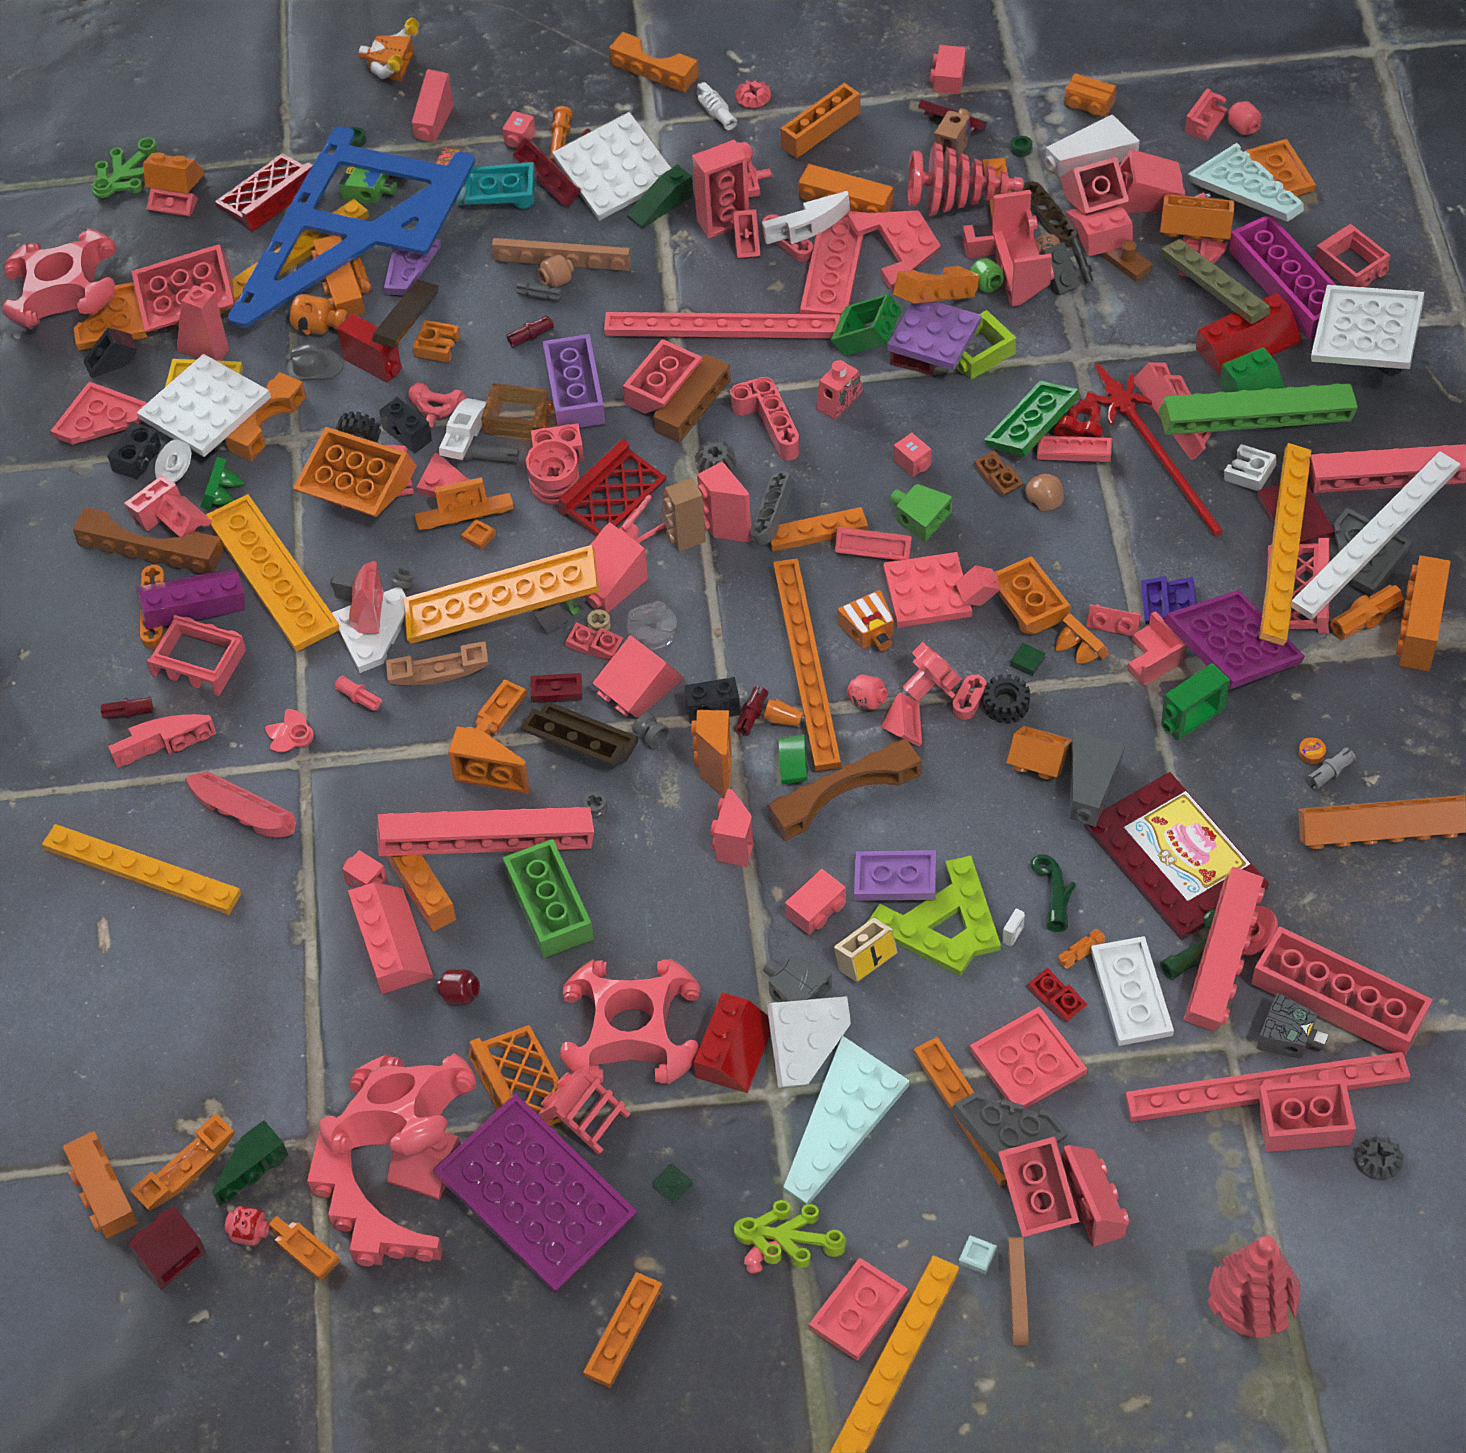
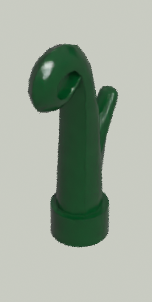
[1030,854,1076,932]
[1160,909,1216,980]

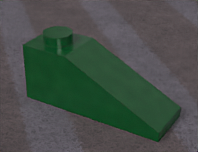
[627,164,694,229]

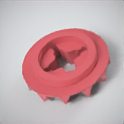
[736,79,771,108]

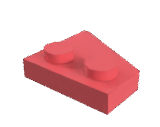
[417,453,469,498]

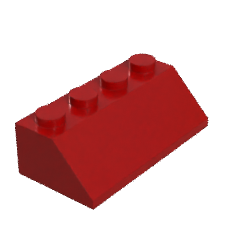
[1196,293,1302,377]

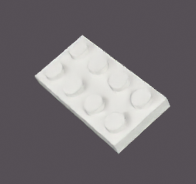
[1091,936,1174,1046]

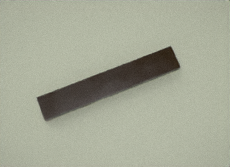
[372,279,439,348]

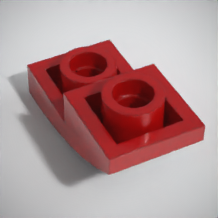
[1026,967,1088,1022]

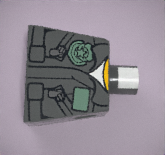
[1257,993,1329,1058]

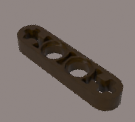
[1022,181,1077,248]

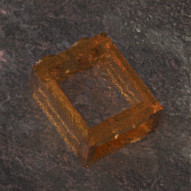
[481,383,553,440]

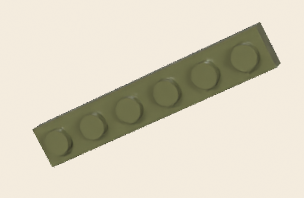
[1161,239,1270,324]

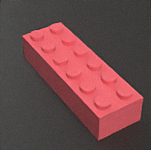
[1252,926,1433,1057]

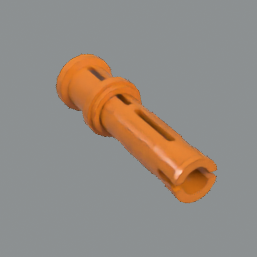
[549,106,573,167]

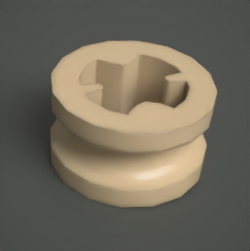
[587,609,611,632]

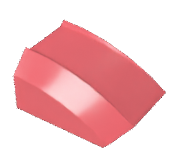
[349,561,384,633]

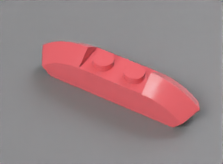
[185,771,297,838]

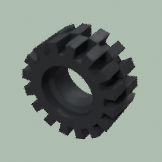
[336,411,381,443]
[983,674,1030,724]

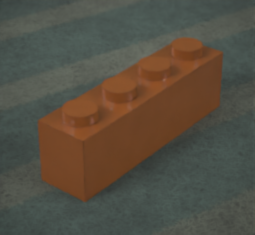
[653,354,731,443]

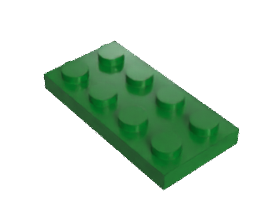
[984,380,1081,456]

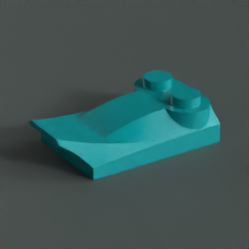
[457,162,536,209]

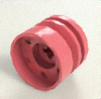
[526,439,580,505]

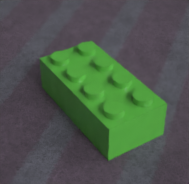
[503,839,594,959]

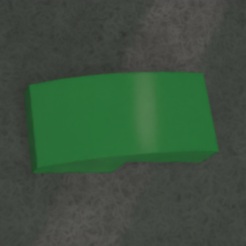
[779,735,808,784]

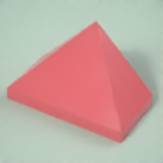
[881,693,922,747]

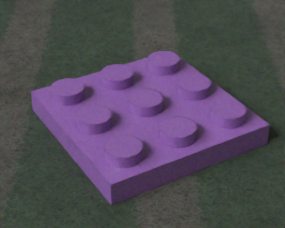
[888,301,981,371]

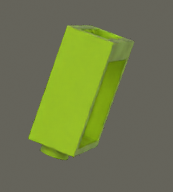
[956,310,1016,380]

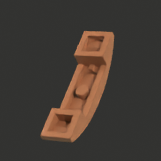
[386,641,489,685]

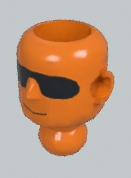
[290,294,349,336]

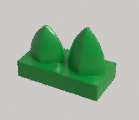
[200,457,244,510]

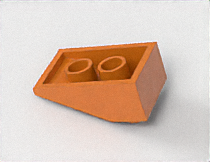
[448,726,530,794]

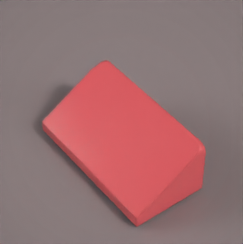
[147,188,198,217]

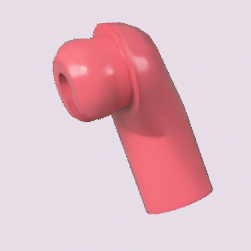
[744,1241,780,1273]

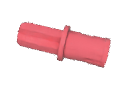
[335,676,382,711]

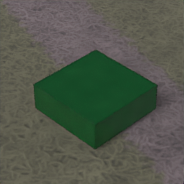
[1010,643,1045,676]

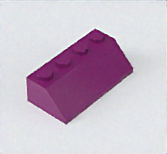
[135,568,245,630]

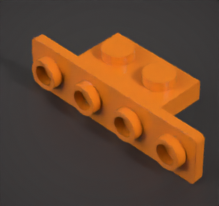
[415,477,514,530]

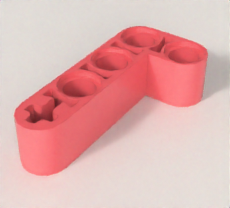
[730,377,800,461]

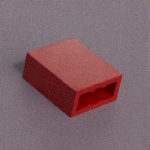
[337,313,402,383]

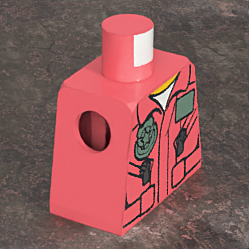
[816,360,863,420]

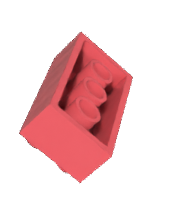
[692,140,749,239]

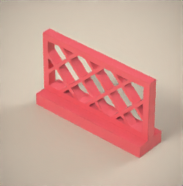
[1267,538,1330,634]

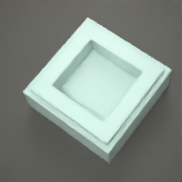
[959,1235,997,1275]

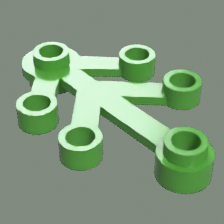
[92,137,157,198]

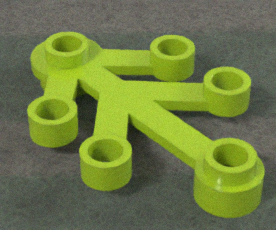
[734,1200,846,1268]

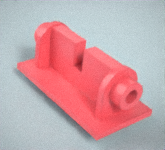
[1087,604,1141,636]

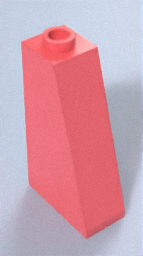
[177,285,229,361]

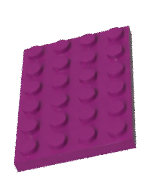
[433,1094,637,1294]

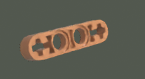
[1008,1237,1028,1346]

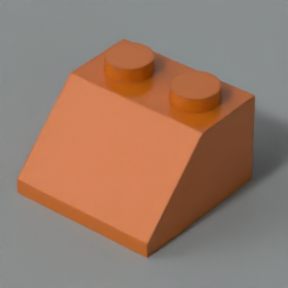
[143,152,204,194]
[1006,726,1072,779]

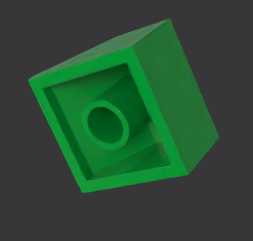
[1220,347,1285,392]

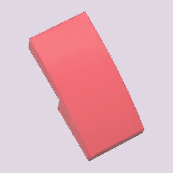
[565,622,623,659]

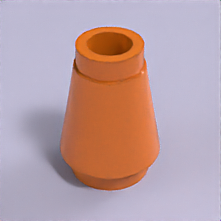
[763,699,803,727]

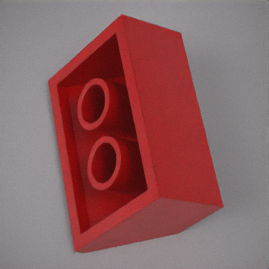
[694,992,771,1093]

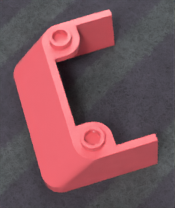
[992,190,1054,307]

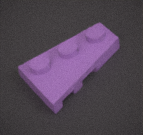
[384,239,441,295]

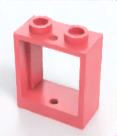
[1314,224,1390,288]

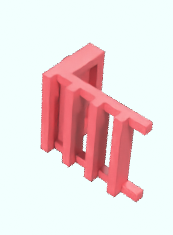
[538,1066,631,1154]

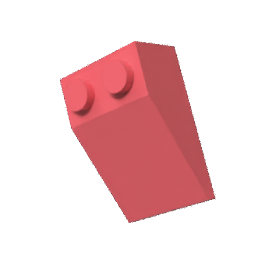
[1066,205,1133,256]

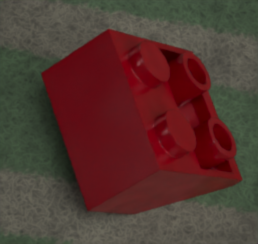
[128,1205,206,1291]

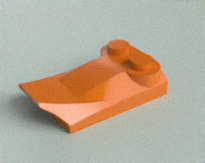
[995,556,1070,634]

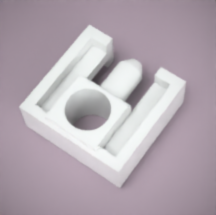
[1224,444,1276,491]

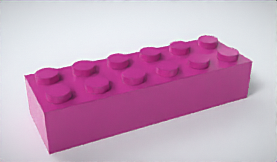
[1229,214,1337,340]

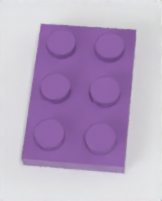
[854,850,937,901]

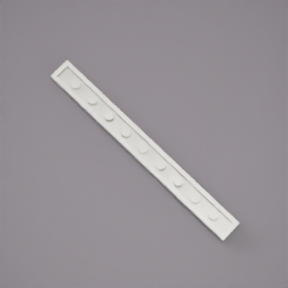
[1291,451,1460,620]

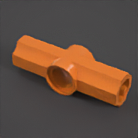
[1330,585,1404,639]

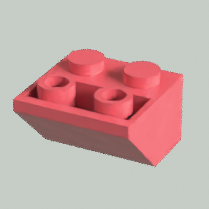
[711,788,754,867]

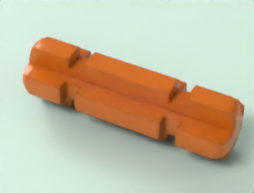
[350,257,372,295]
[1058,929,1105,969]

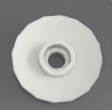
[155,439,191,483]

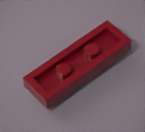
[918,99,987,133]

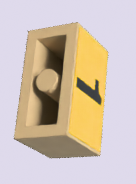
[834,918,898,982]

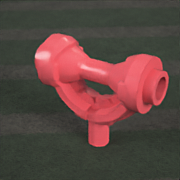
[408,382,467,430]

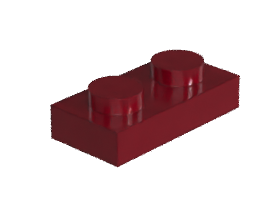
[530,673,583,702]

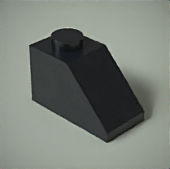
[83,327,138,377]

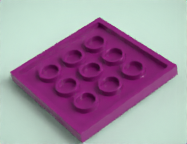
[1164,590,1305,689]

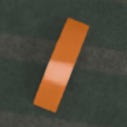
[130,1113,235,1211]

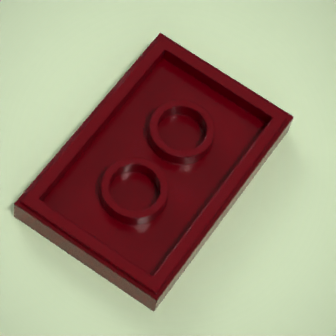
[1257,484,1335,544]

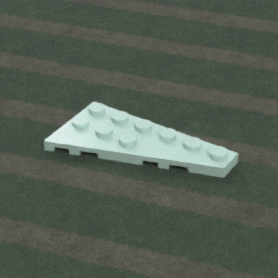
[1188,143,1304,222]
[784,1036,909,1206]

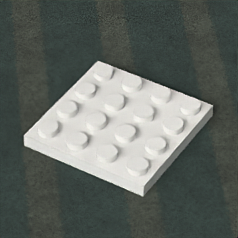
[552,112,671,221]
[1311,285,1424,369]
[137,354,271,457]

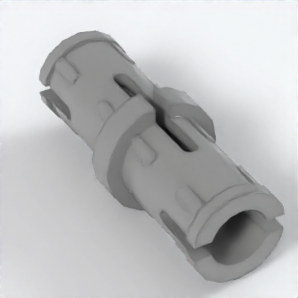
[1306,748,1356,790]

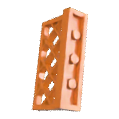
[468,1025,576,1126]

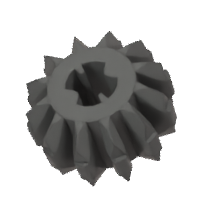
[695,439,736,473]

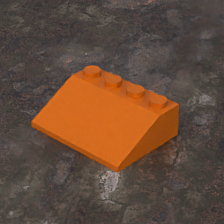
[293,427,417,517]

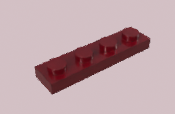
[512,137,582,207]

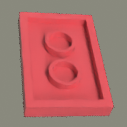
[809,1258,908,1361]

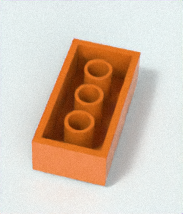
[1395,555,1451,672]

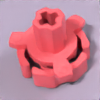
[903,642,962,702]

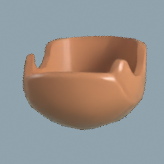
[1026,473,1065,511]

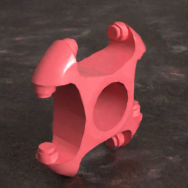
[2,228,116,329]
[560,958,701,1085]
[319,1053,476,1156]

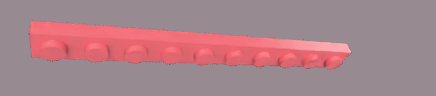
[604,312,840,338]
[1125,1052,1410,1122]

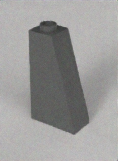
[1070,731,1125,827]

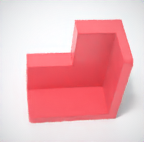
[1128,611,1187,686]

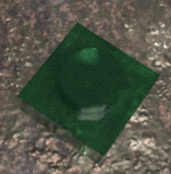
[652,1163,693,1204]

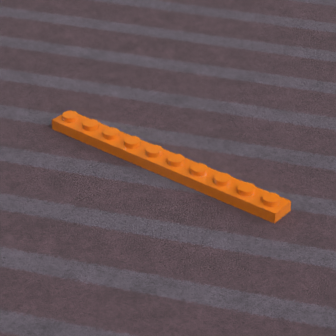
[773,558,841,772]

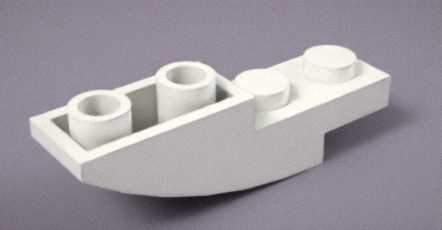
[762,191,850,244]
[439,398,491,460]

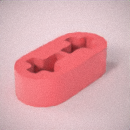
[952,675,986,720]

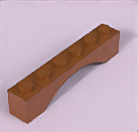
[73,507,224,573]
[768,738,922,841]

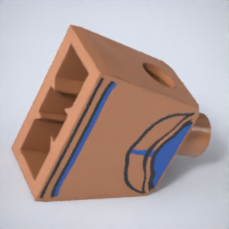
[935,109,971,166]

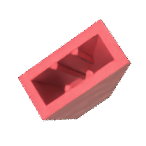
[412,70,453,142]

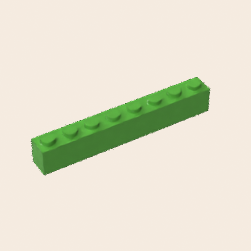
[1159,383,1358,435]

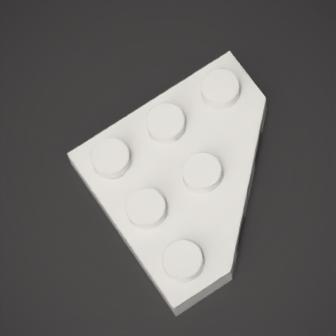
[332,587,406,673]
[767,996,851,1088]

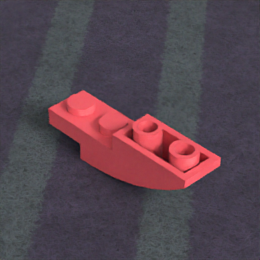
[108,714,216,768]

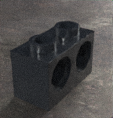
[107,422,161,480]
[684,677,740,724]

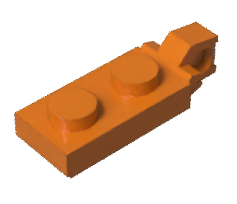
[475,680,527,736]
[269,1216,340,1282]

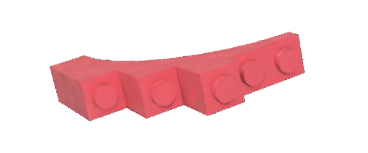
[307,1130,443,1266]

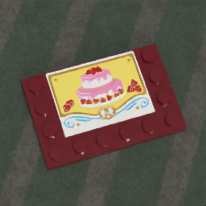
[1084,772,1269,941]

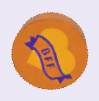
[1298,737,1326,764]

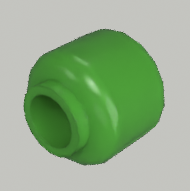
[970,258,1004,293]

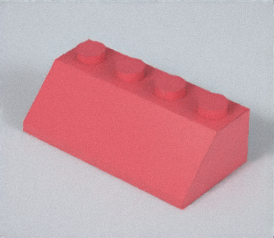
[348,882,434,994]

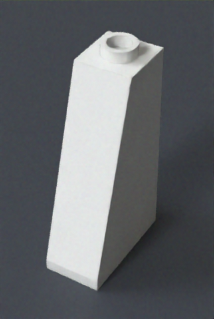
[1045,115,1139,177]

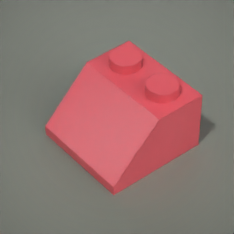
[387,1132,460,1200]

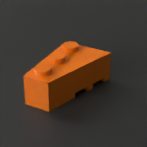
[63,1131,138,1239]

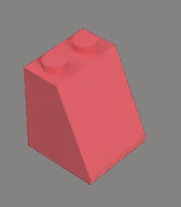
[1119,149,1185,213]
[1060,156,1129,214]
[582,522,648,613]
[593,635,684,719]

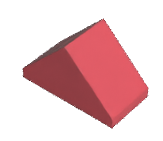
[733,209,760,258]

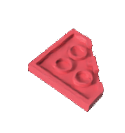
[50,382,147,445]

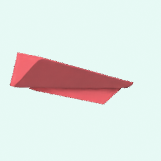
[1134,362,1211,460]

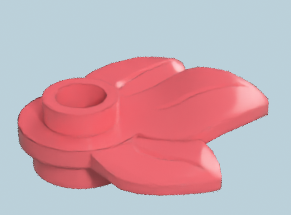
[265,709,314,753]

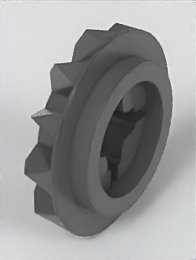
[1357,1135,1404,1180]

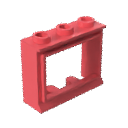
[147,615,246,696]

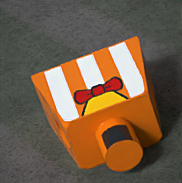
[837,590,894,651]

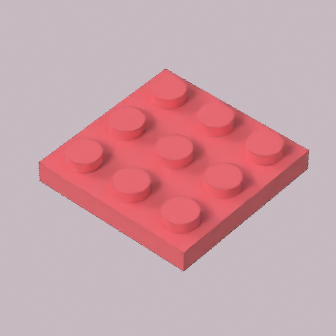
[884,552,972,628]
[970,1006,1087,1109]

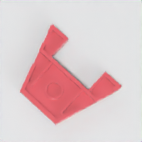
[847,210,941,290]

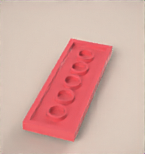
[800,211,866,318]

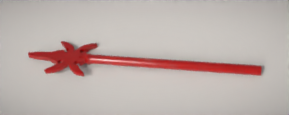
[1095,364,1223,537]

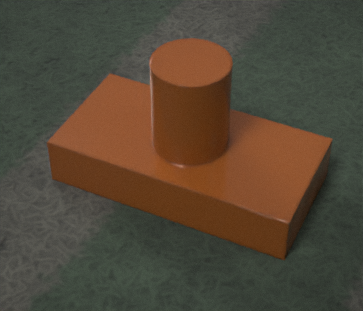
[1103,240,1153,282]

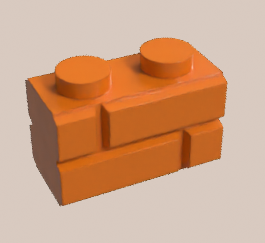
[1064,73,1117,117]

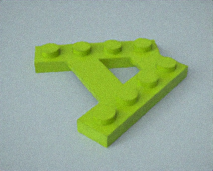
[868,856,1001,977]

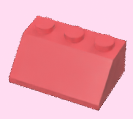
[623,339,702,414]
[697,462,752,543]
[1259,1078,1356,1152]
[999,1136,1080,1237]
[1062,1145,1130,1247]

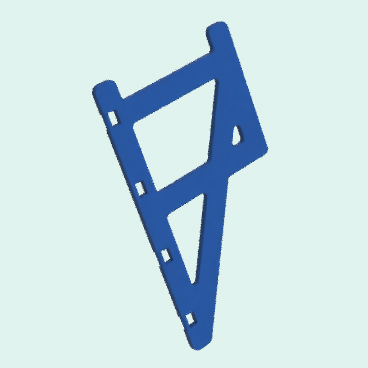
[228,126,475,327]

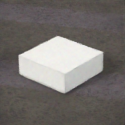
[1003,909,1025,947]

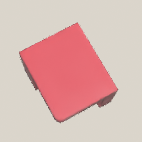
[963,225,995,259]

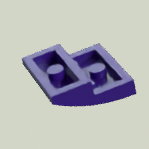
[1141,576,1197,624]

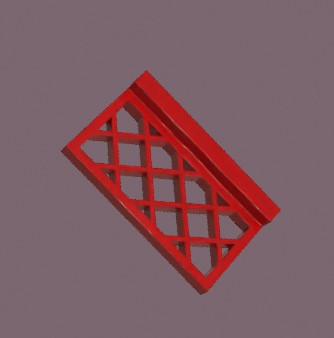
[215,154,313,232]
[558,439,666,537]

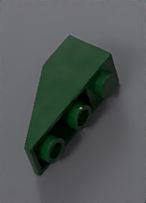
[212,1120,288,1207]

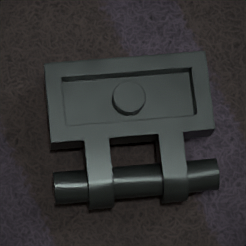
[1041,237,1094,295]

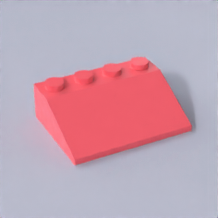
[131,244,235,333]

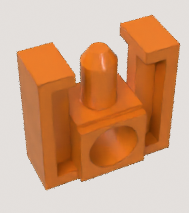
[413,320,461,363]

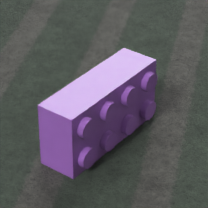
[543,334,606,428]

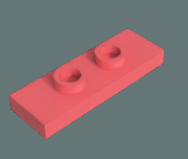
[1037,436,1112,462]
[835,527,912,560]

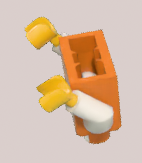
[359,17,420,81]

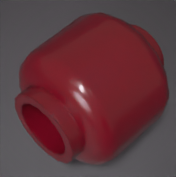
[437,969,480,1005]

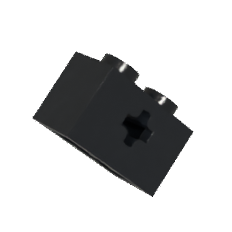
[379,397,432,454]

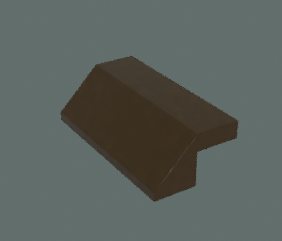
[520,701,638,767]

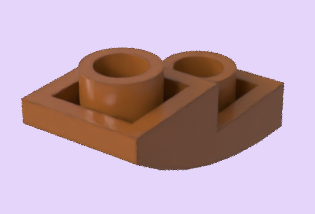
[973,450,1024,496]

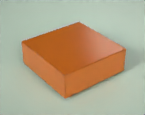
[461,519,496,551]

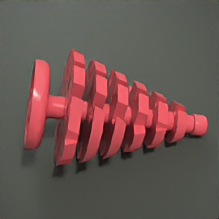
[908,142,1024,216]
[1208,1236,1301,1338]

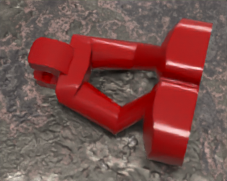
[1054,392,1103,438]

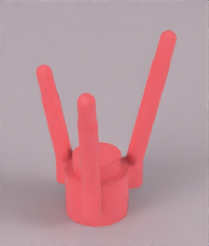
[619,495,666,544]

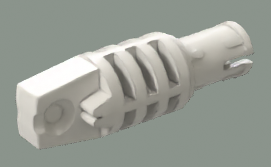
[697,82,737,130]

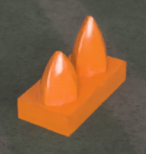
[1055,613,1110,663]

